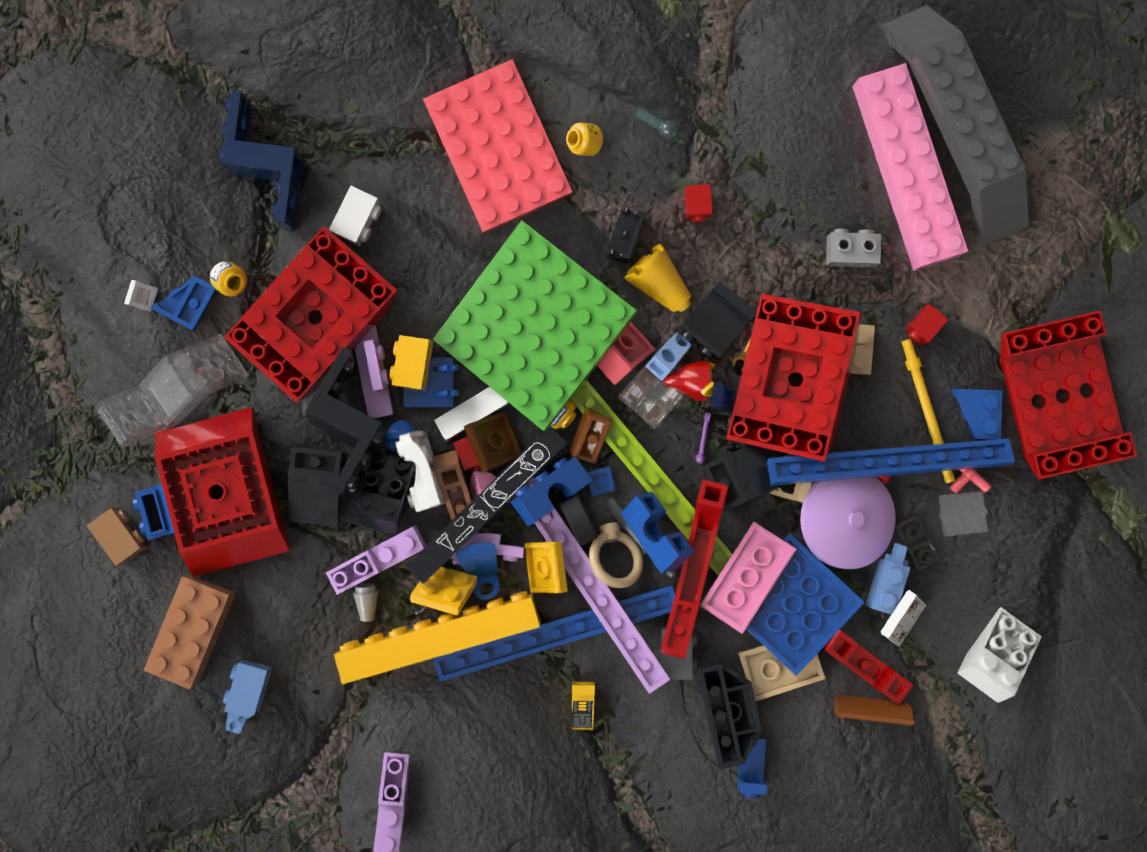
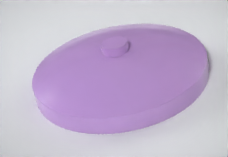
[800,477,896,569]

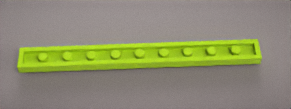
[571,380,733,576]

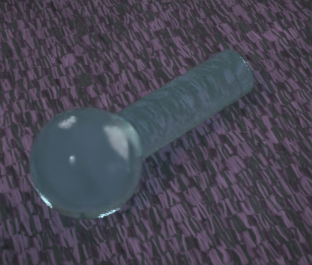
[635,107,678,140]

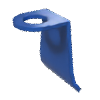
[455,542,500,601]

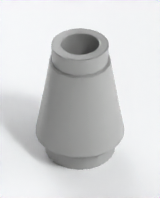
[353,583,378,622]

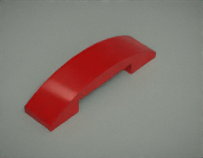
[824,630,913,705]

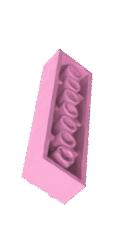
[853,63,968,271]

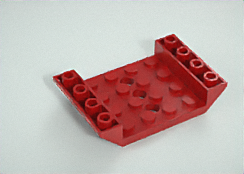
[1000,310,1137,479]

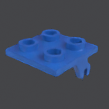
[404,357,459,407]

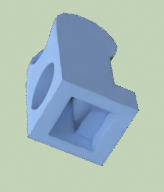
[645,332,692,381]

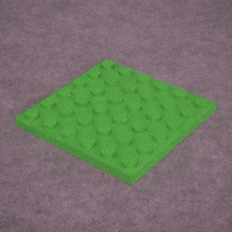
[433,220,638,431]

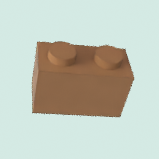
[87,507,148,566]

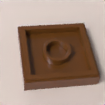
[463,411,522,473]

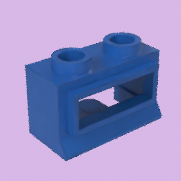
[133,484,174,540]

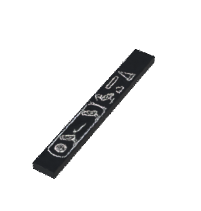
[406,426,567,584]

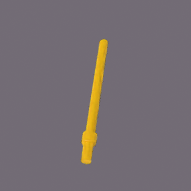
[902,339,955,483]

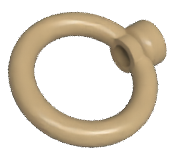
[589,522,643,588]

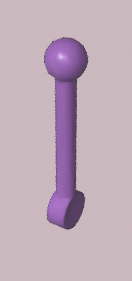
[696,412,711,463]

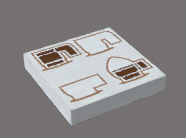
[881,591,926,646]

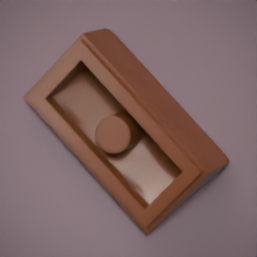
[570,408,612,463]

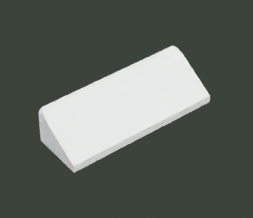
[434,387,510,441]

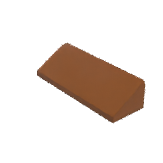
[834,694,914,726]

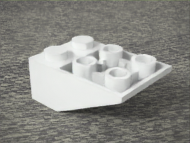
[958,607,1041,703]

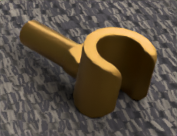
[732,339,750,371]

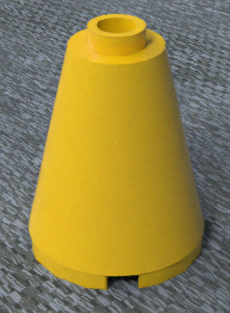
[624,244,691,313]

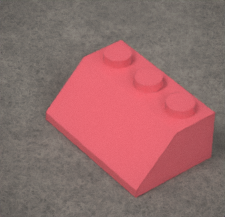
[597,322,656,385]

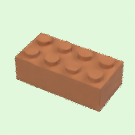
[143,574,236,689]

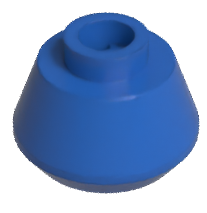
[384,420,415,452]

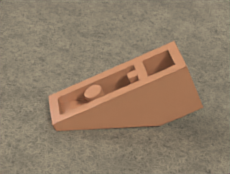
[433,450,472,520]

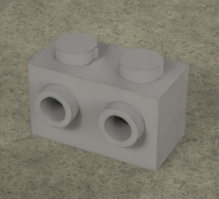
[826,229,881,268]

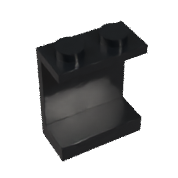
[679,281,757,360]

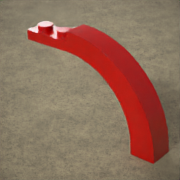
[660,480,728,660]

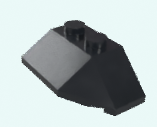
[697,663,762,769]

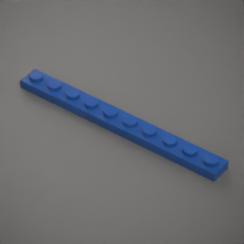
[767,439,1015,486]
[433,585,675,682]

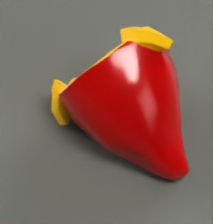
[663,361,716,402]

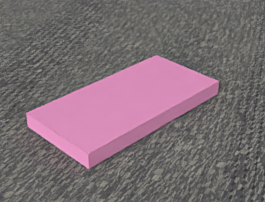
[700,522,796,634]

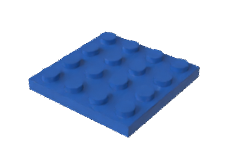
[746,533,864,676]

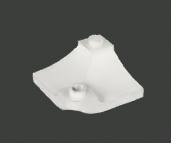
[396,431,445,512]

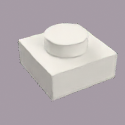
[124,280,158,312]

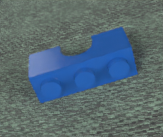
[511,457,592,526]
[620,492,694,574]

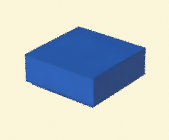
[587,466,616,496]

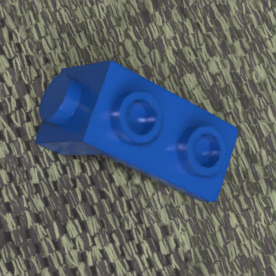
[737,738,767,798]

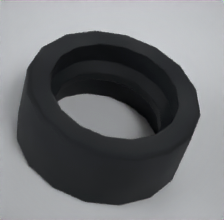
[560,496,598,546]

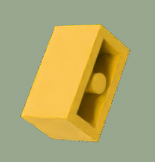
[389,335,433,391]

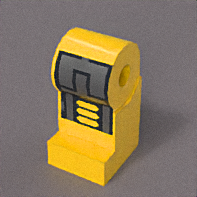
[572,682,595,730]

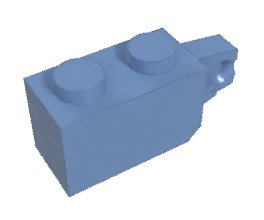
[865,543,910,615]
[223,659,273,734]

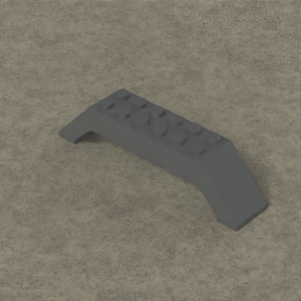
[881,5,1029,247]

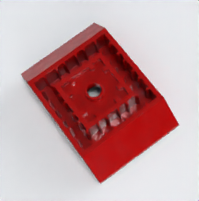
[224,226,398,403]
[726,294,861,462]
[154,407,290,577]

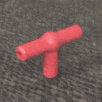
[950,468,991,493]

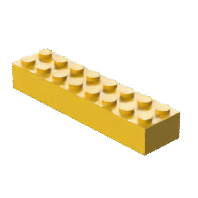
[334,591,541,684]

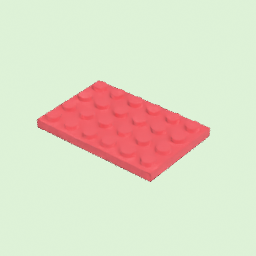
[423,59,572,234]

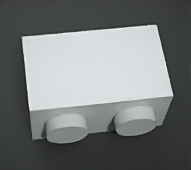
[329,186,382,247]

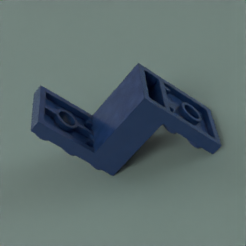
[219,89,304,231]

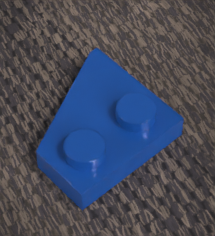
[151,276,217,332]
[952,389,1002,440]

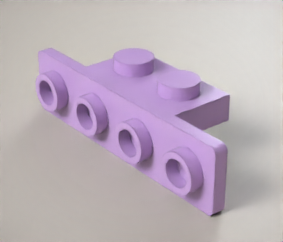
[355,326,393,419]

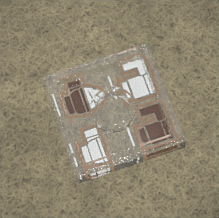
[618,360,685,429]

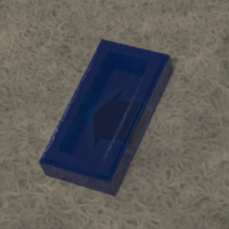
[712,382,732,412]

